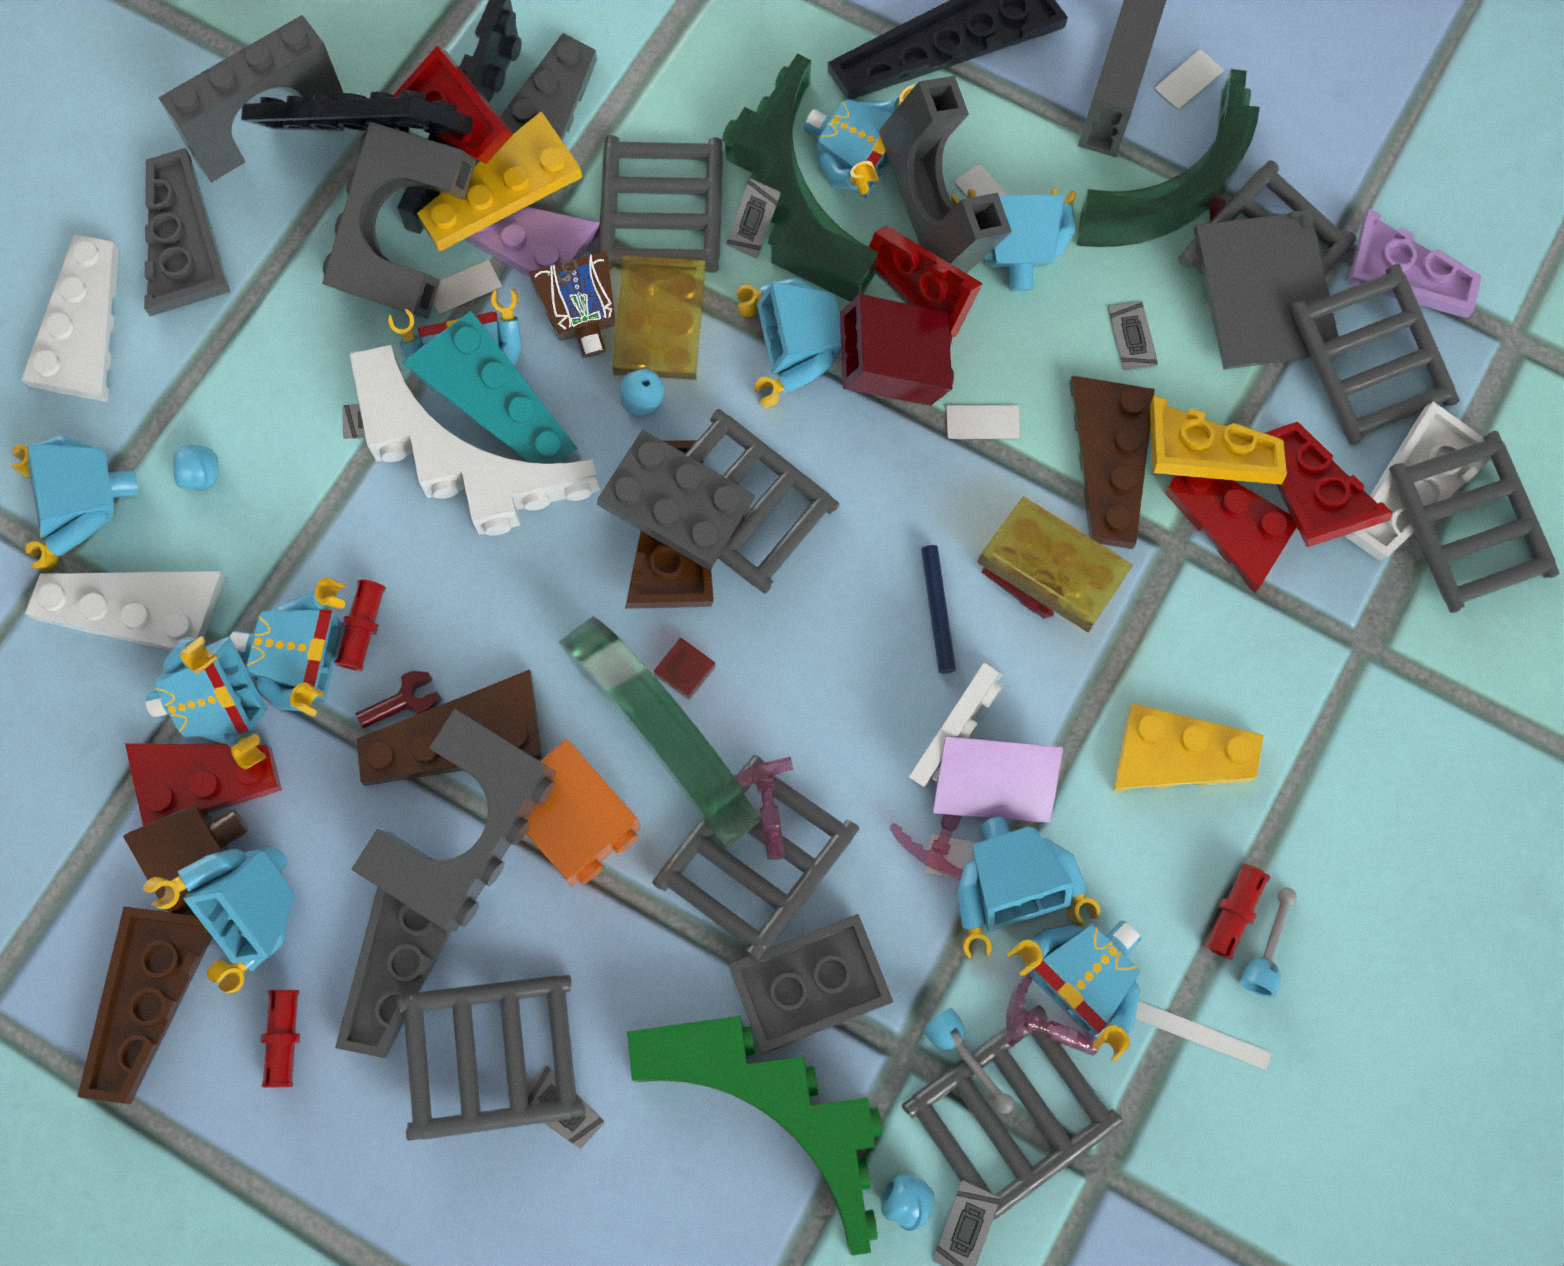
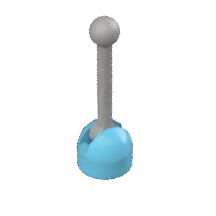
[1239,888,1297,997]
[923,1008,1014,1114]

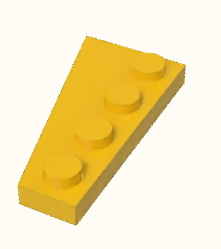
[417,111,582,252]

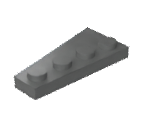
[500,33,597,141]
[144,148,230,316]
[335,887,452,1058]

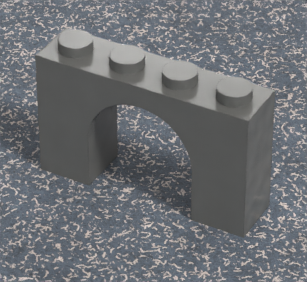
[158,15,344,182]
[879,76,1012,273]
[322,121,476,319]
[351,709,557,931]

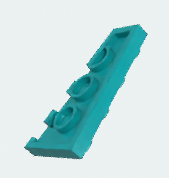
[402,311,578,464]

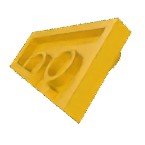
[1150,395,1287,485]
[1112,703,1264,792]

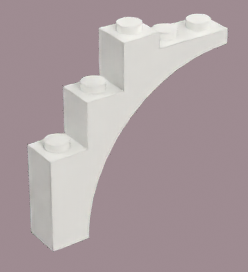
[350,345,600,536]

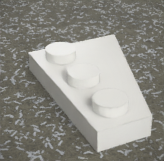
[909,663,1003,787]

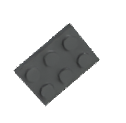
[596,429,755,571]
[728,914,893,1055]

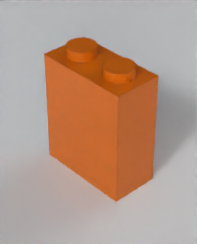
[526,739,641,887]

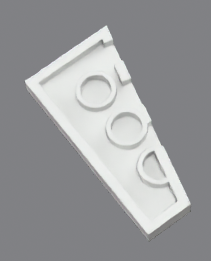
[21,234,119,402]
[1345,401,1492,561]
[25,571,226,651]

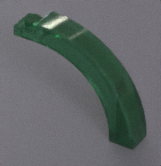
[1076,69,1260,247]
[558,616,762,849]

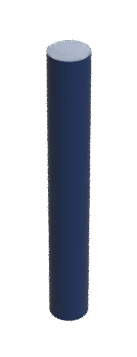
[921,545,956,674]

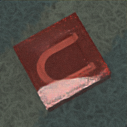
[654,637,716,700]

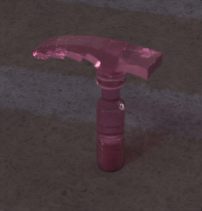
[711,757,794,860]
[889,814,963,881]
[1006,974,1099,1056]

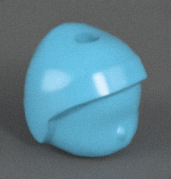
[619,368,665,417]
[173,444,219,491]
[881,1174,935,1231]

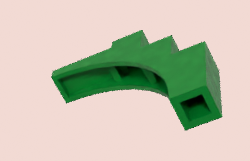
[627,1016,882,1256]

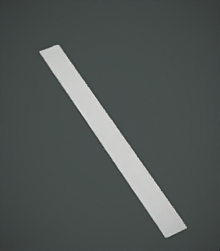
[1135,1000,1272,1070]

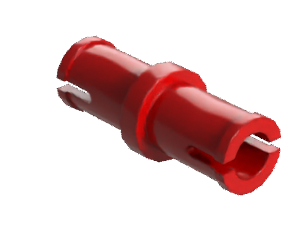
[334,579,386,671]
[1204,864,1271,960]
[261,990,300,1088]

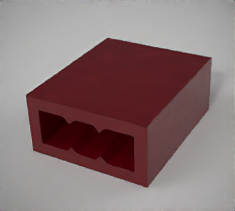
[840,294,954,406]

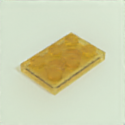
[612,256,706,380]
[977,496,1133,633]

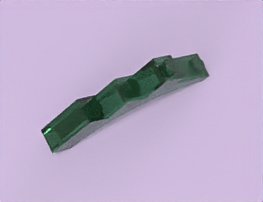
[722,53,878,302]

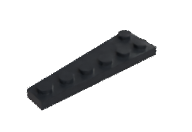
[397,0,522,234]
[827,0,1068,100]
[241,90,473,134]

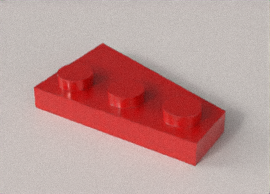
[393,45,514,164]
[864,226,983,338]
[1264,421,1392,547]
[1165,475,1297,593]
[125,743,282,826]

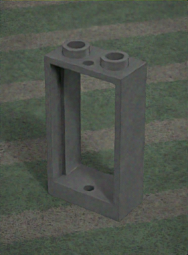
[1078,0,1166,157]

